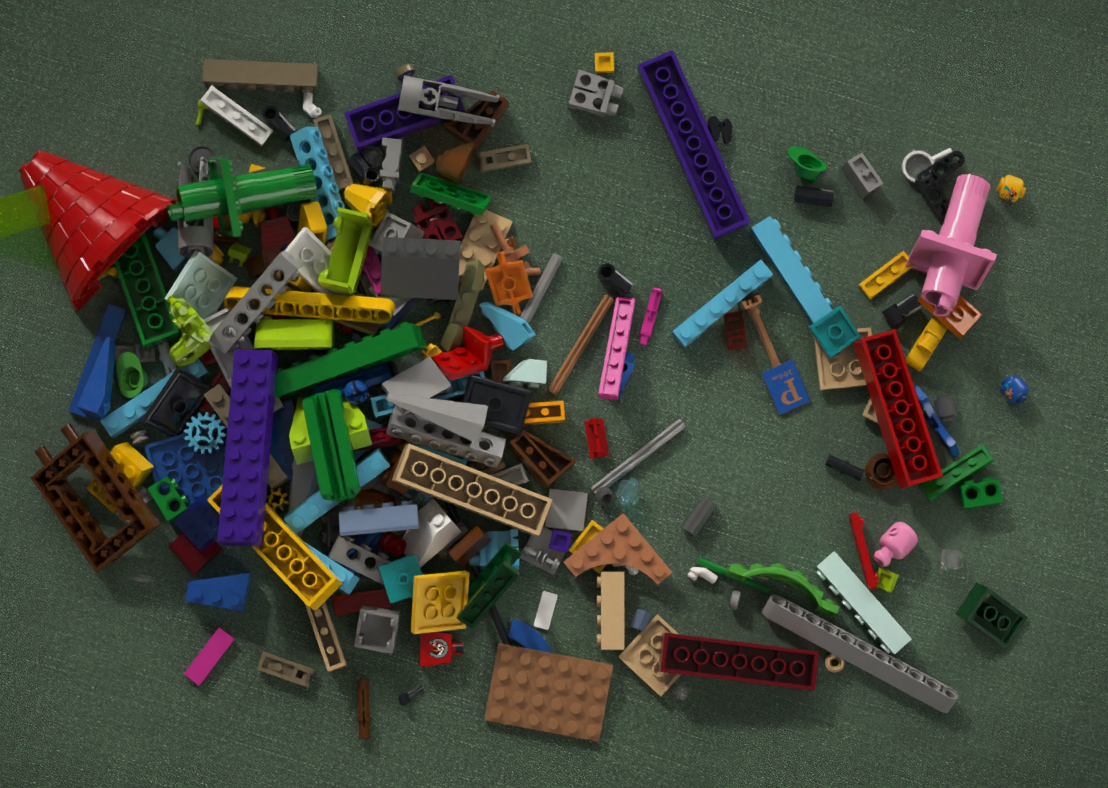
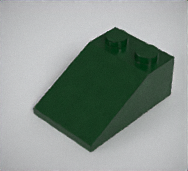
[956,582,1028,649]

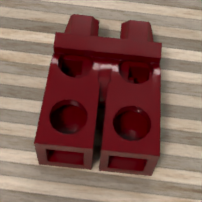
[413,199,463,241]

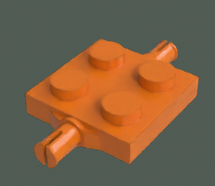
[485,251,533,315]

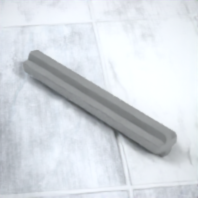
[520,253,562,323]

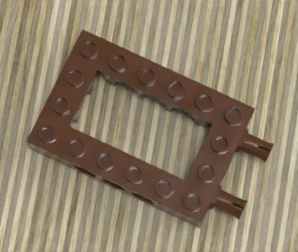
[30,423,160,572]

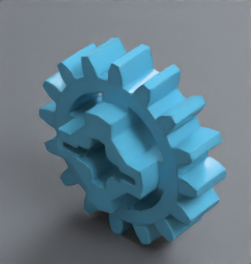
[184,412,227,455]

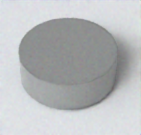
[729,590,741,611]

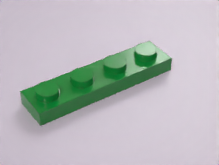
[918,444,994,502]

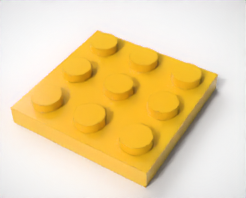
[411,571,469,634]

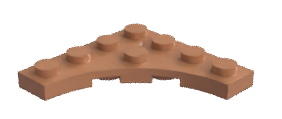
[563,513,673,585]

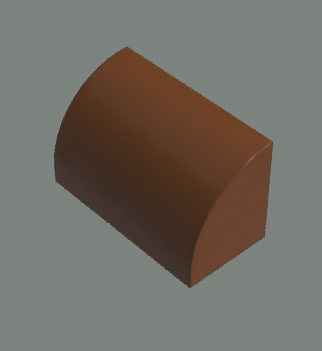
[449,525,492,566]

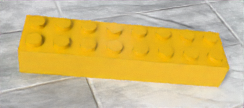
[207,484,343,611]

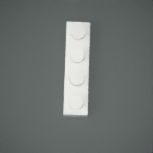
[200,85,273,147]

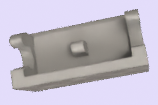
[842,153,883,199]

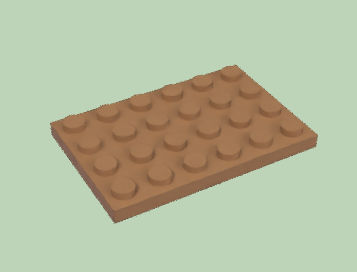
[484,643,613,742]

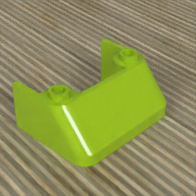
[318,207,373,296]
[254,316,336,350]

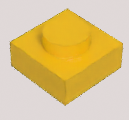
[595,52,614,73]

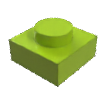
[877,567,899,593]

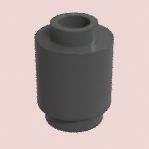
[934,393,956,422]

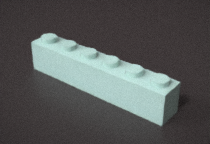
[815,551,912,655]

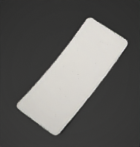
[534,591,558,630]

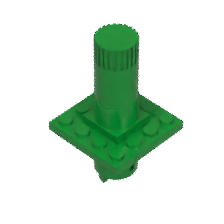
[166,157,316,237]

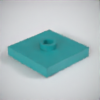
[808,305,861,359]
[378,554,422,604]

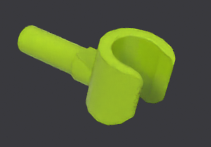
[196,99,209,125]

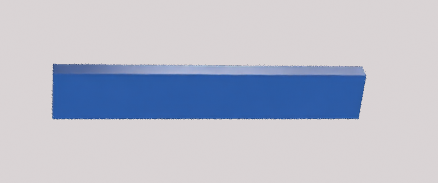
[68,304,127,418]

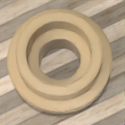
[825,653,845,673]

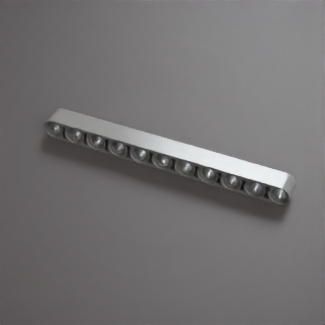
[762,594,958,713]

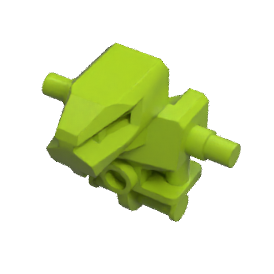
[167,295,214,367]

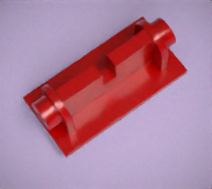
[584,418,609,459]

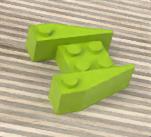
[289,395,372,465]

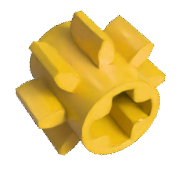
[266,488,289,511]

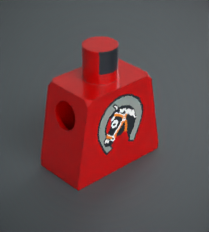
[420,632,464,667]

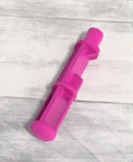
[639,288,663,346]

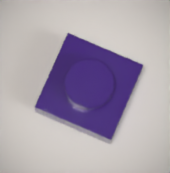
[549,529,572,553]

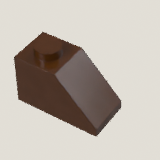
[245,248,282,280]

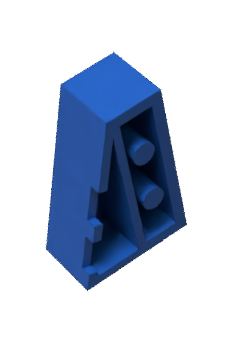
[185,573,252,612]

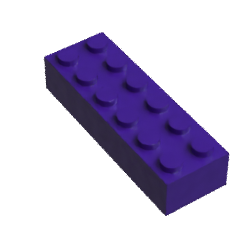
[344,75,465,152]

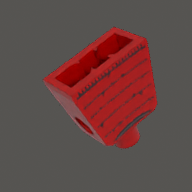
[261,208,296,252]

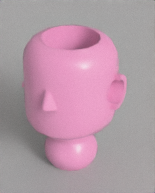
[873,522,918,567]

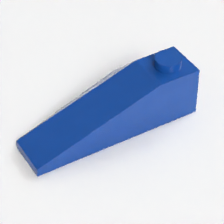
[77,337,116,419]

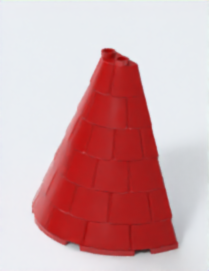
[19,150,177,312]

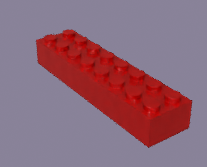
[853,329,943,490]

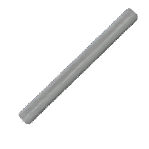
[591,419,685,494]

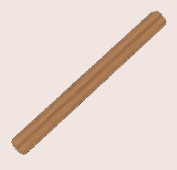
[548,294,614,395]

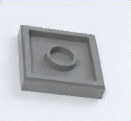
[545,489,588,532]

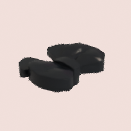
[707,116,732,143]

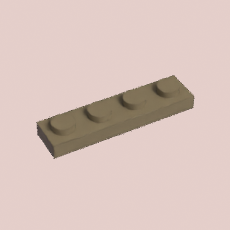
[313,114,353,191]

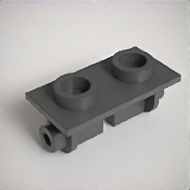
[319,508,340,548]

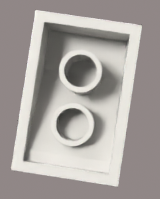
[402,498,462,568]

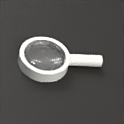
[901,148,952,184]

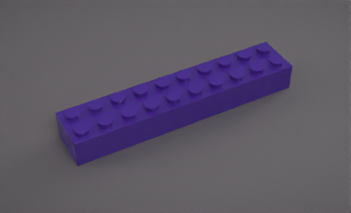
[637,50,750,241]
[217,350,278,547]

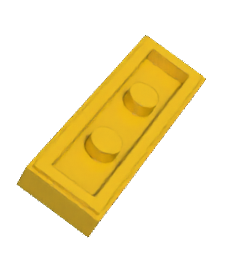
[858,251,915,300]

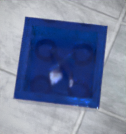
[173,495,220,551]

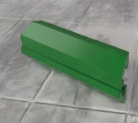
[302,389,361,502]

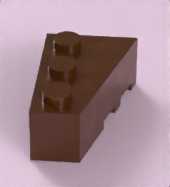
[507,430,577,490]

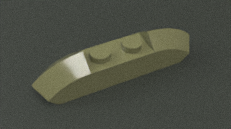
[440,260,486,352]

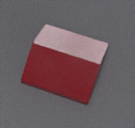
[168,521,223,575]

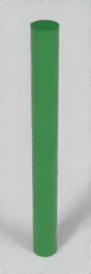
[697,557,771,594]

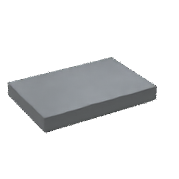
[381,357,452,416]

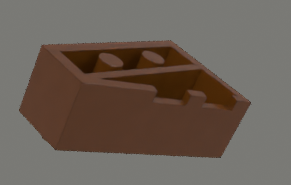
[444,91,509,152]

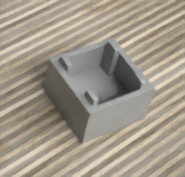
[369,212,425,253]
[354,605,401,654]

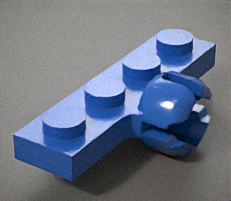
[313,363,392,404]

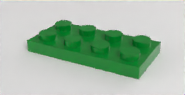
[410,172,492,216]

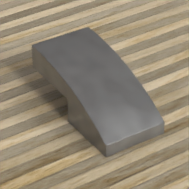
[114,343,156,366]

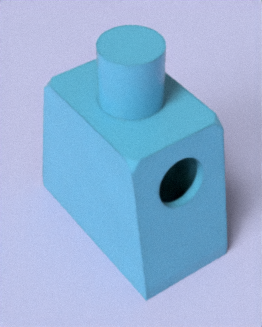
[153,226,190,273]

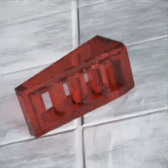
[723,311,747,351]

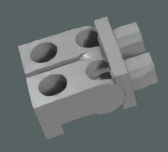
[568,69,624,117]
[379,138,403,193]

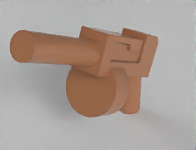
[490,222,540,276]

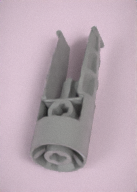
[398,75,500,127]
[178,156,214,258]

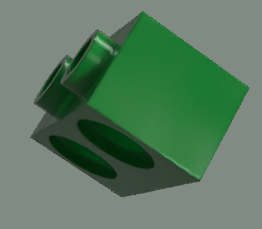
[147,476,190,522]
[958,477,1003,510]

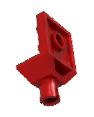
[431,326,504,380]

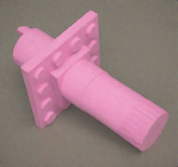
[905,174,997,316]

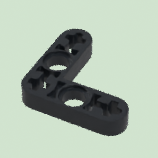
[915,151,965,221]

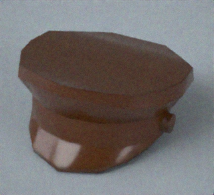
[865,453,898,490]

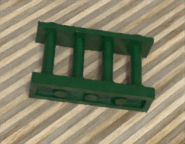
[457,542,522,629]

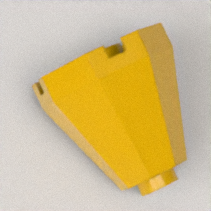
[344,184,392,226]

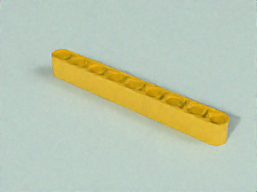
[224,286,395,324]

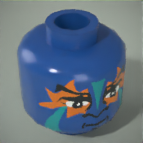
[1000,375,1029,404]

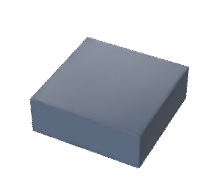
[630,609,651,632]

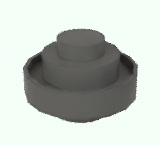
[188,145,216,173]

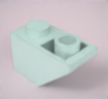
[503,359,547,388]

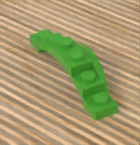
[725,563,839,617]

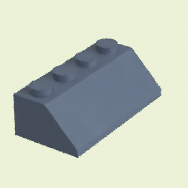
[339,501,419,536]

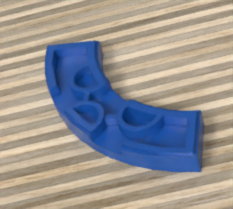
[914,386,960,457]
[508,619,552,653]

